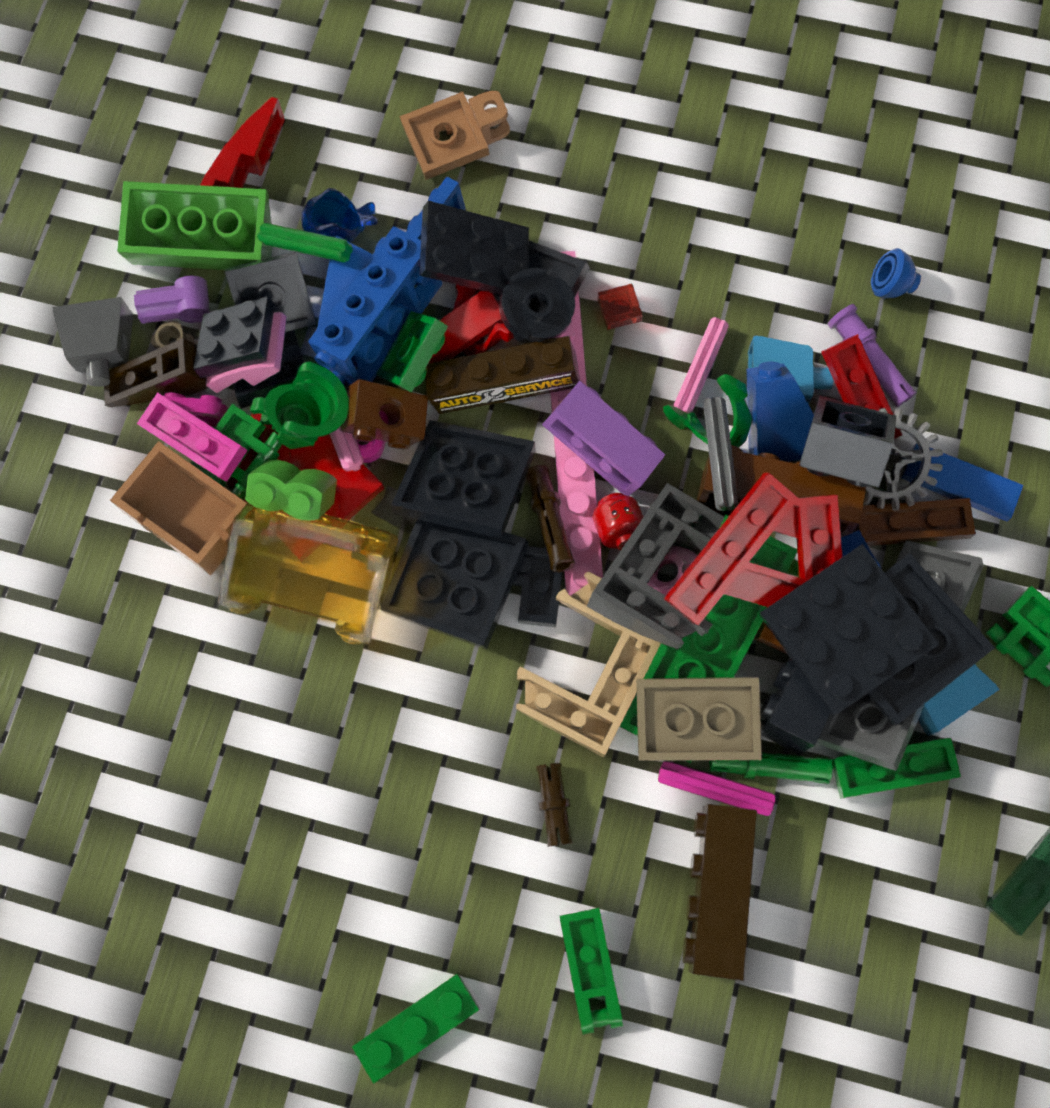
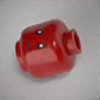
[592,493,644,551]

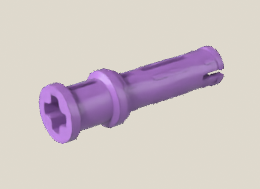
[827,304,917,407]

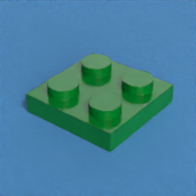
[376,311,448,393]

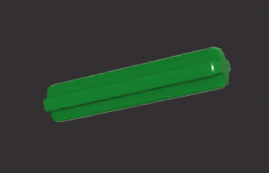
[257,223,353,262]

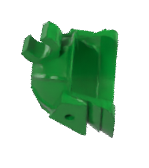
[250,362,349,449]

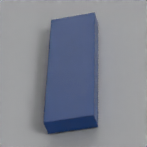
[901,443,1023,522]

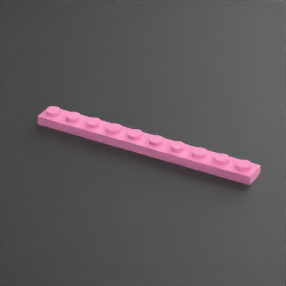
[550,251,603,596]

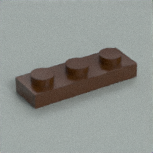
[856,498,976,546]

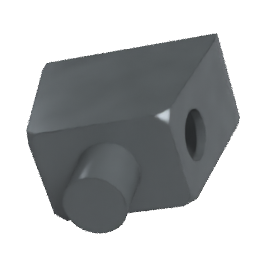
[53,297,133,387]

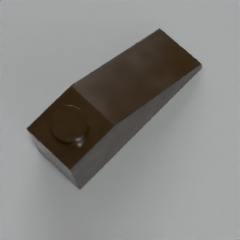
[104,338,209,408]

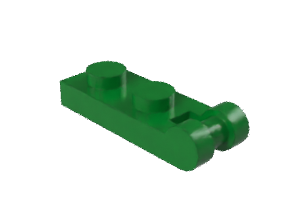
[559,908,623,1035]

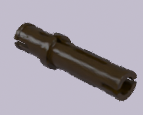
[526,465,575,573]

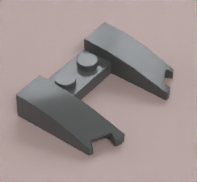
[587,483,724,649]

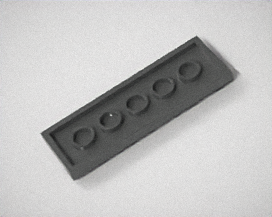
[817,540,984,771]

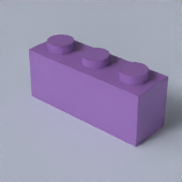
[542,381,665,496]

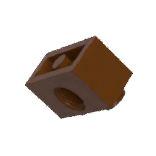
[341,379,428,449]

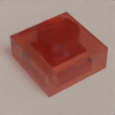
[597,284,643,330]

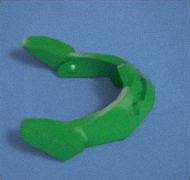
[663,374,752,448]

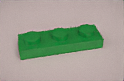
[831,737,961,799]
[352,973,480,1084]

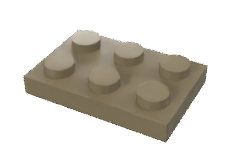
[636,677,762,761]

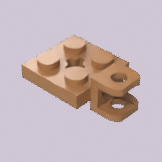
[400,91,510,180]

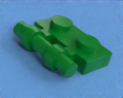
[190,404,283,500]
[985,585,1050,687]

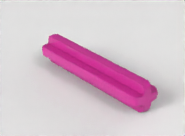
[658,760,775,816]

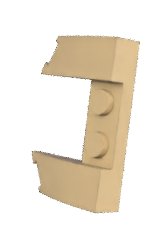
[516,572,661,757]

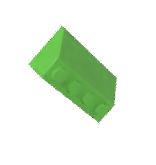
[117,181,273,270]

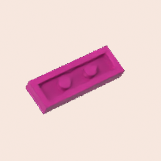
[137,393,248,482]

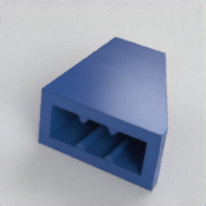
[746,361,814,462]

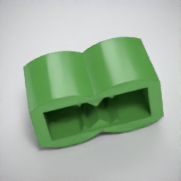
[245,460,337,521]

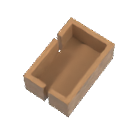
[110,441,257,576]

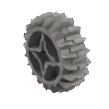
[863,408,943,511]

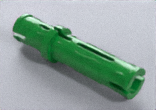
[708,752,833,784]

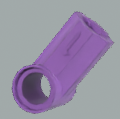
[134,276,210,324]

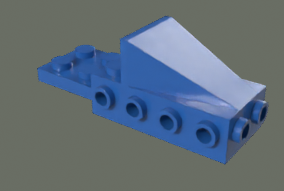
[308,177,466,387]

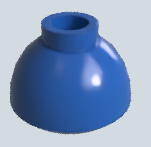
[871,248,921,298]

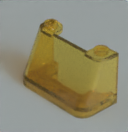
[217,503,398,644]

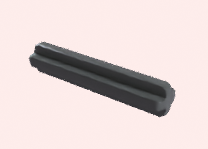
[703,397,738,511]

